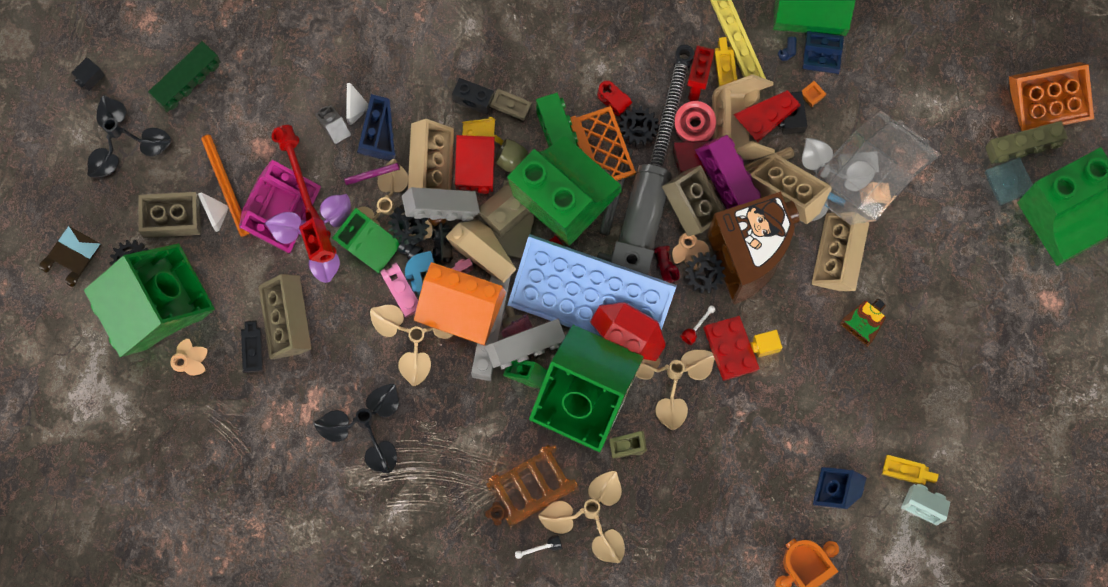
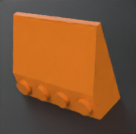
[1009,62,1094,131]
[414,262,506,346]

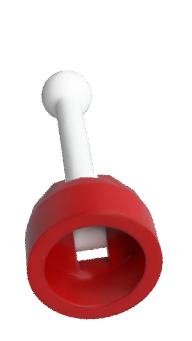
[680,305,715,345]

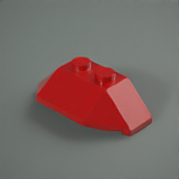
[590,302,666,361]

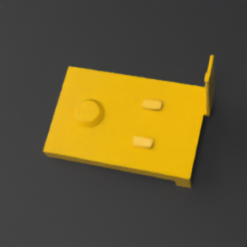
[462,117,504,145]

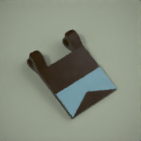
[39,226,101,287]

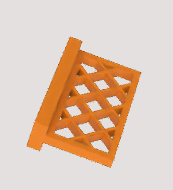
[570,106,636,181]

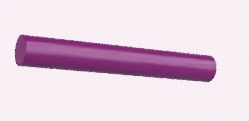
[344,162,400,185]

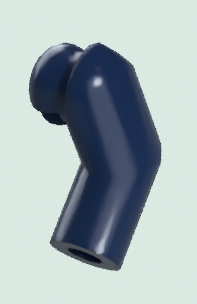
[778,37,797,61]

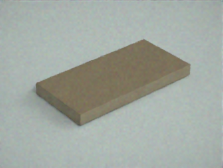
[492,180,535,260]

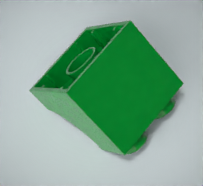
[507,135,622,246]
[1017,147,1108,266]
[84,243,215,357]

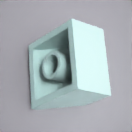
[901,484,950,525]

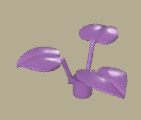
[265,194,351,283]

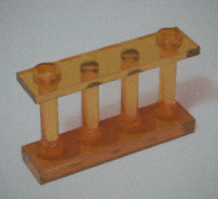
[486,445,578,527]

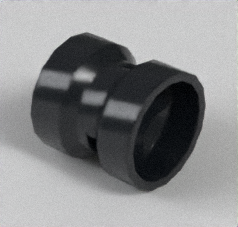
[397,241,424,260]

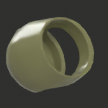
[495,138,528,173]

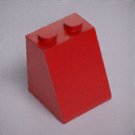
[455,135,495,194]

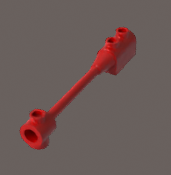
[272,125,336,263]

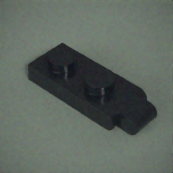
[241,320,263,373]

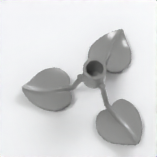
[801,138,875,222]

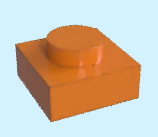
[802,81,826,108]

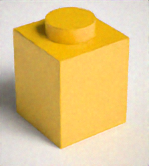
[751,330,782,358]

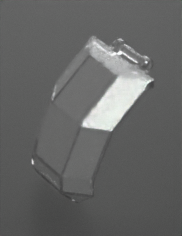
[817,111,941,225]

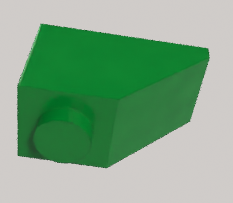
[503,359,548,389]

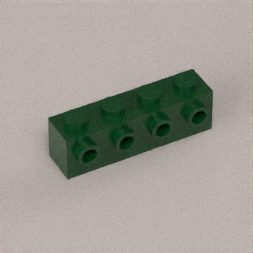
[148,41,221,113]

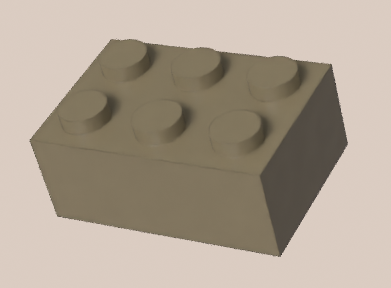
[662,165,724,236]
[138,192,201,238]

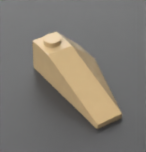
[446,220,516,283]

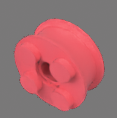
[675,101,716,142]

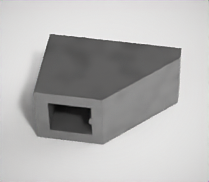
[315,105,351,144]

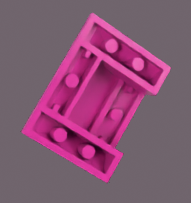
[239,160,321,254]

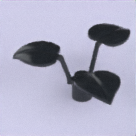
[87,95,171,178]
[314,384,399,474]

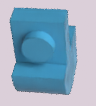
[405,251,434,297]

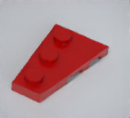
[733,90,801,142]

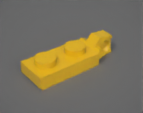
[714,37,737,87]
[881,455,939,485]

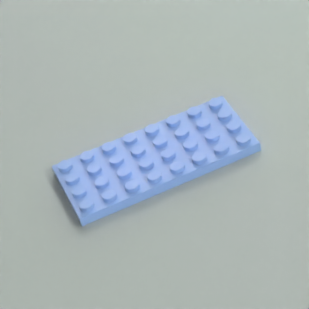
[507,234,677,338]

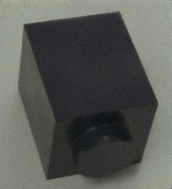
[71,57,105,91]

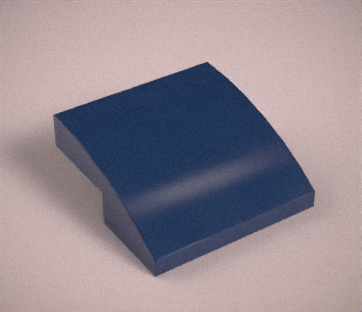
[802,31,844,74]

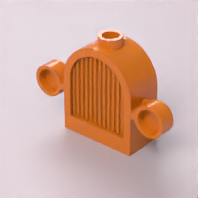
[775,538,839,587]

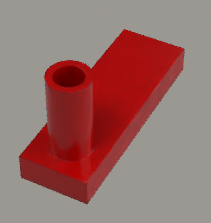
[687,46,715,101]

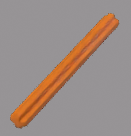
[201,134,250,237]

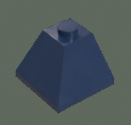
[813,467,867,510]

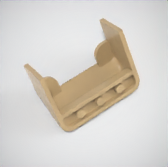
[712,74,775,160]

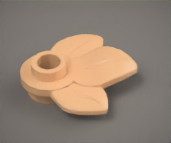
[672,233,710,270]
[170,339,208,376]

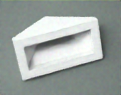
[346,83,369,125]
[198,192,229,232]

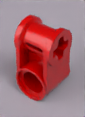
[597,81,632,116]

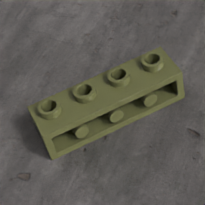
[985,121,1068,164]

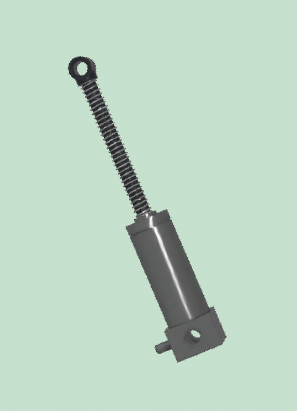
[597,44,694,275]

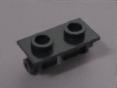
[432,223,453,264]

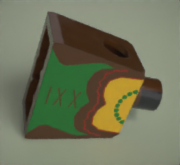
[840,299,886,347]

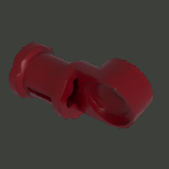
[654,246,680,283]

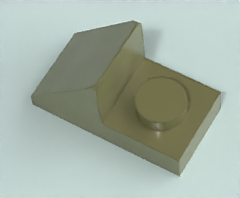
[610,431,647,459]

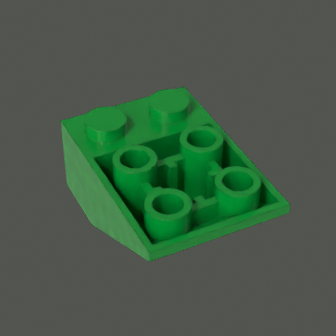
[332,208,401,273]

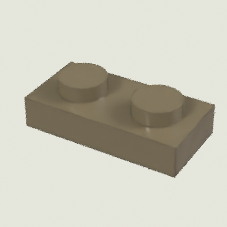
[490,89,532,121]

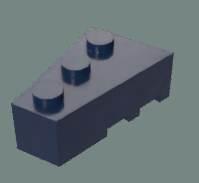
[357,94,395,161]

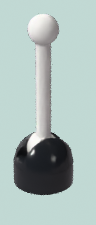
[515,534,563,559]

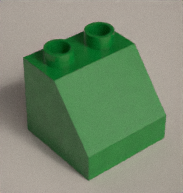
[773,0,855,36]

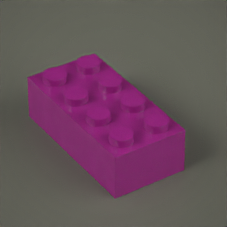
[695,135,761,209]

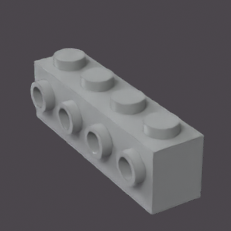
[402,187,480,222]
[485,319,565,369]

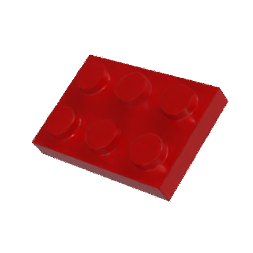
[703,316,760,381]

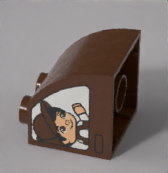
[707,191,800,305]

